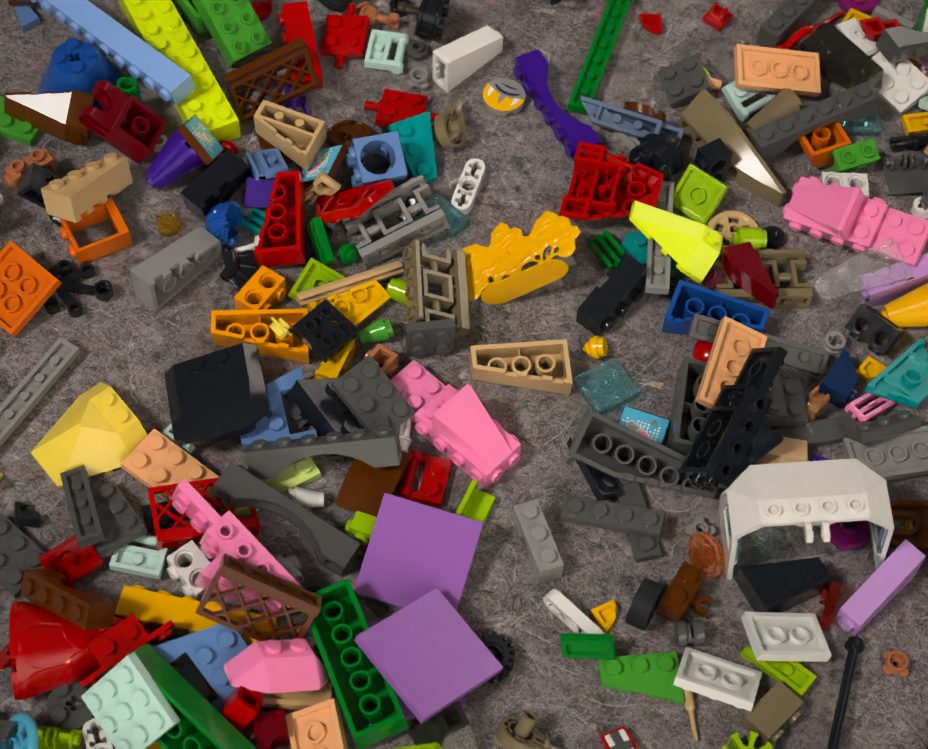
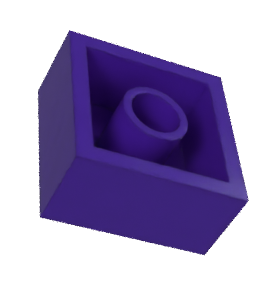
[245,177,275,208]

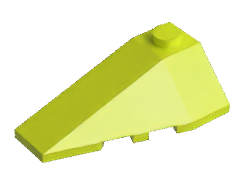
[629,201,723,283]

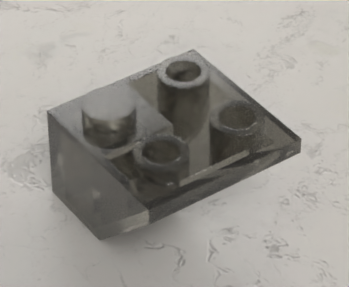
[409,701,478,749]

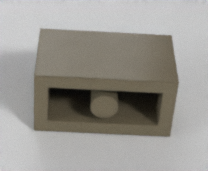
[740,680,804,746]

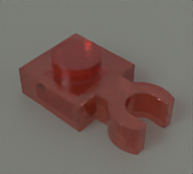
[819,581,842,631]

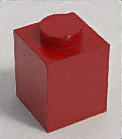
[220,686,265,732]

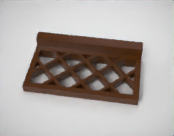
[224,37,320,124]
[195,553,322,641]

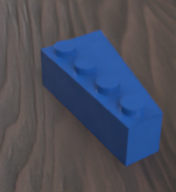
[662,280,770,335]

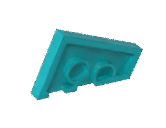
[388,111,437,183]

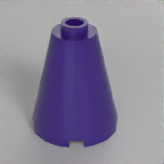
[145,128,206,189]

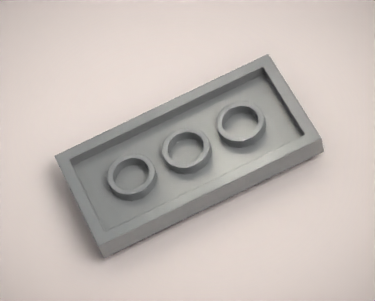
[842,425,928,481]

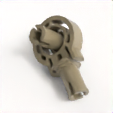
[432,99,466,150]
[494,710,561,749]

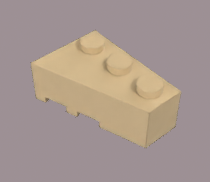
[254,100,326,171]

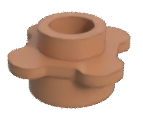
[882,650,909,678]

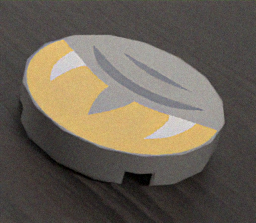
[482,78,526,116]

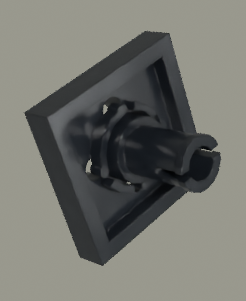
[291,299,360,363]

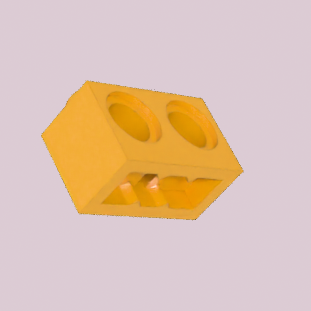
[234,265,287,310]

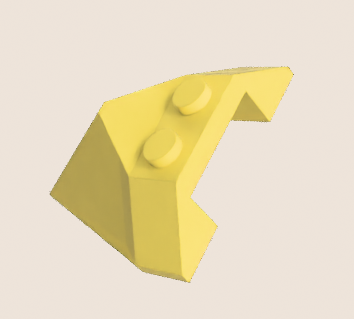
[31,382,147,489]

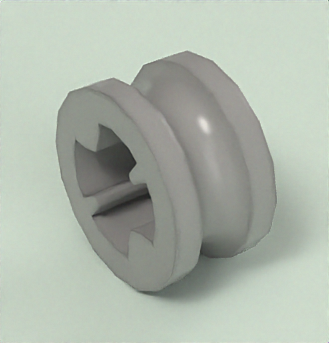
[823,331,846,355]

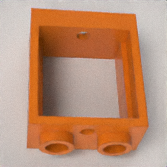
[59,198,132,266]

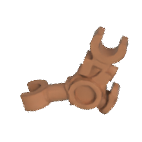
[355,2,400,30]

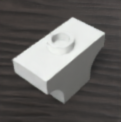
[835,18,878,64]

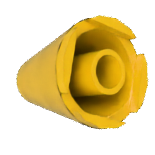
[880,283,928,328]

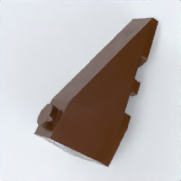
[4,90,95,146]

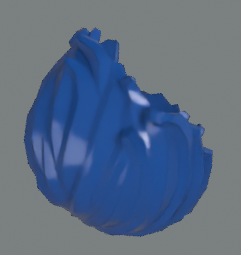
[205,200,244,247]

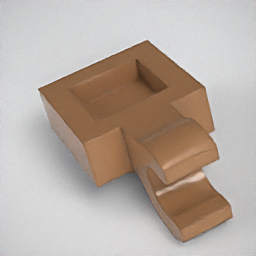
[806,386,830,422]

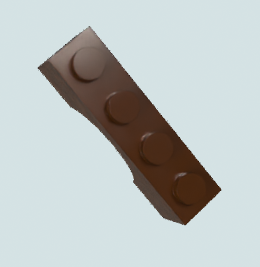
[20,568,115,630]

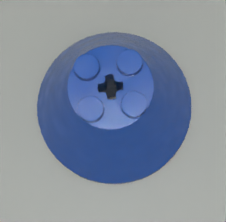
[38,37,124,111]

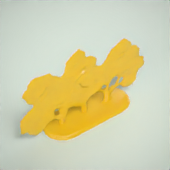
[461,210,581,305]

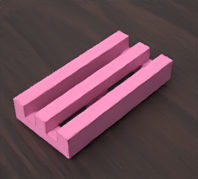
[844,393,895,422]

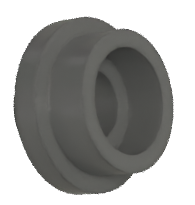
[406,40,428,61]

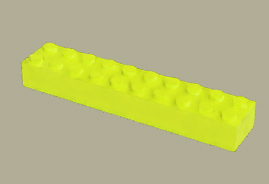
[117,0,241,142]

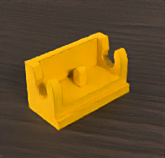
[313,336,356,379]

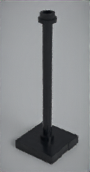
[827,636,865,749]

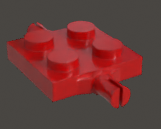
[320,3,370,70]
[364,88,439,127]

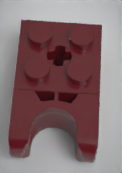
[78,80,168,164]

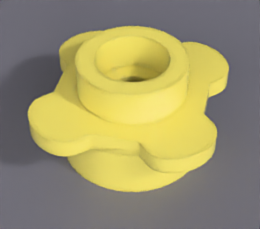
[268,317,292,339]

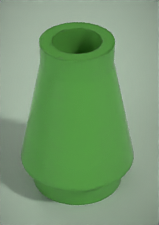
[359,318,395,345]

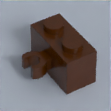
[656,561,713,624]

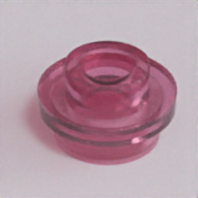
[702,268,724,290]

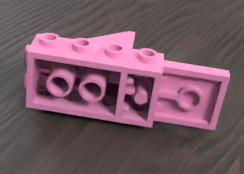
[783,176,928,267]
[390,360,521,490]
[171,479,302,613]

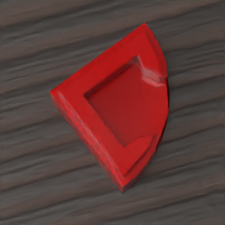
[251,0,273,22]
[639,14,662,35]

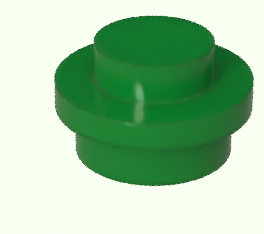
[338,243,359,266]

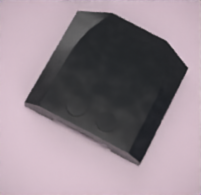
[164,343,272,448]

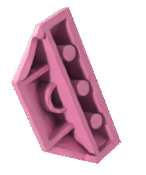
[223,638,330,693]

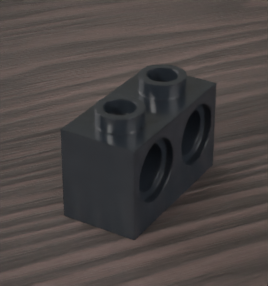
[694,138,733,182]
[845,304,905,356]

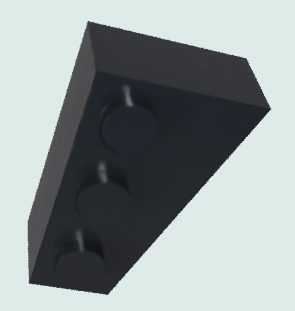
[735,557,833,613]

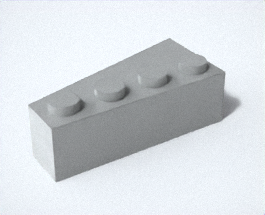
[130,226,222,312]

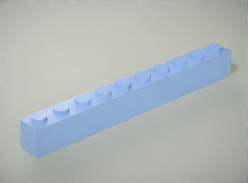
[30,0,195,106]

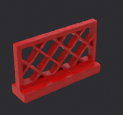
[148,477,260,551]

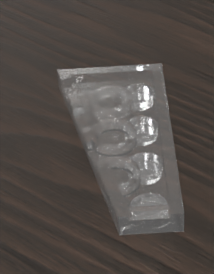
[807,237,914,304]

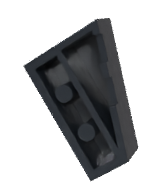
[180,149,252,222]
[576,252,647,336]
[287,378,360,457]

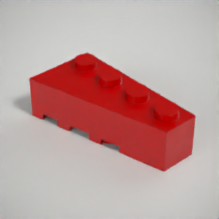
[278,1,323,90]
[254,171,306,268]

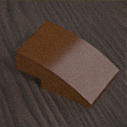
[334,451,412,517]

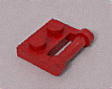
[397,450,452,508]

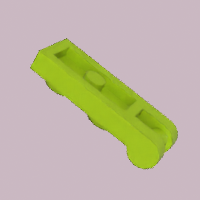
[740,644,817,698]

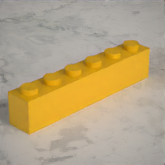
[114,585,278,647]

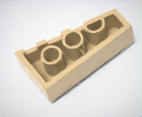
[41,153,133,223]
[469,339,573,395]

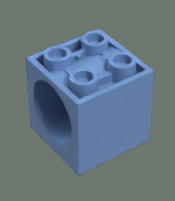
[346,131,408,188]

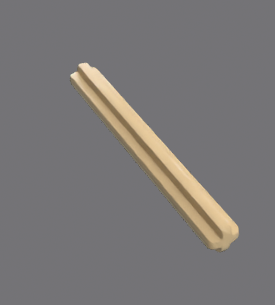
[296,261,404,307]

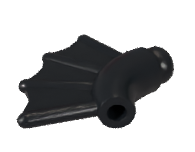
[220,246,259,292]

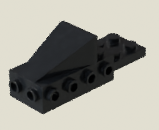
[679,347,788,490]

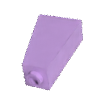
[859,253,928,306]
[835,539,926,636]

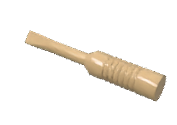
[683,689,698,742]

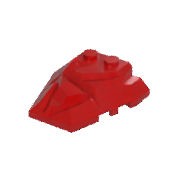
[559,142,664,221]

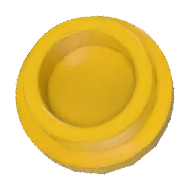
[582,335,608,359]

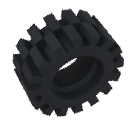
[477,631,515,684]

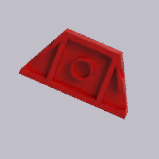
[316,179,395,223]

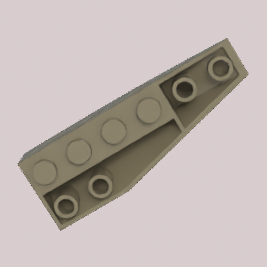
[678,89,786,207]

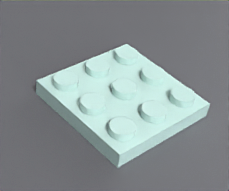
[81,652,181,749]

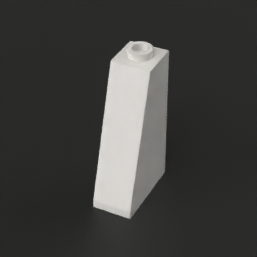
[432,25,503,93]

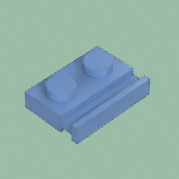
[246,148,288,180]

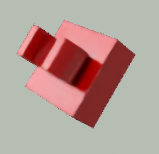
[702,2,733,32]

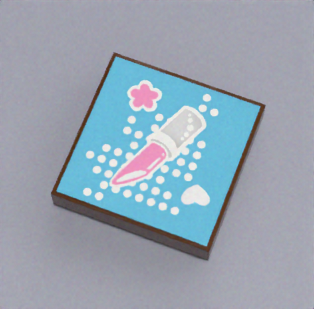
[178,114,224,165]
[301,144,348,189]

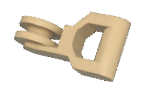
[304,171,341,205]

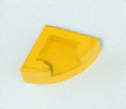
[855,356,887,380]
[590,599,617,634]

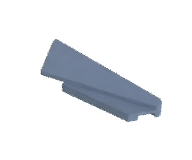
[580,96,685,149]

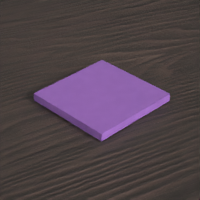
[354,493,484,611]
[354,588,504,724]

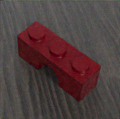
[248,709,290,749]

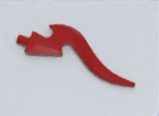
[775,11,844,50]

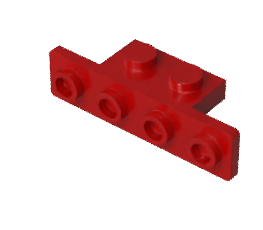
[79,613,175,689]

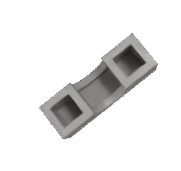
[512,499,564,585]

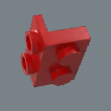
[37,535,103,587]

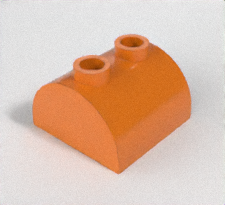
[797,122,852,168]

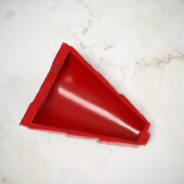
[9,601,150,700]

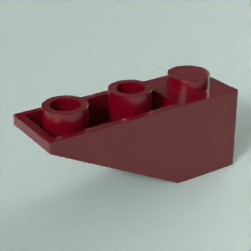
[721,242,779,309]

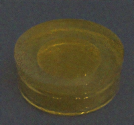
[156,213,180,237]

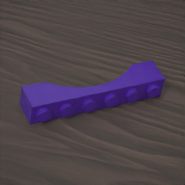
[513,49,601,161]

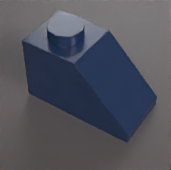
[818,349,858,409]

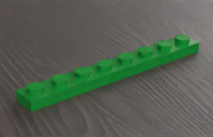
[567,0,632,115]

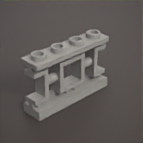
[342,175,449,268]

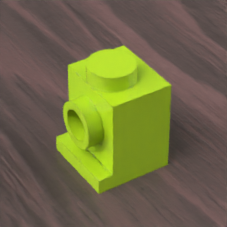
[345,511,377,546]

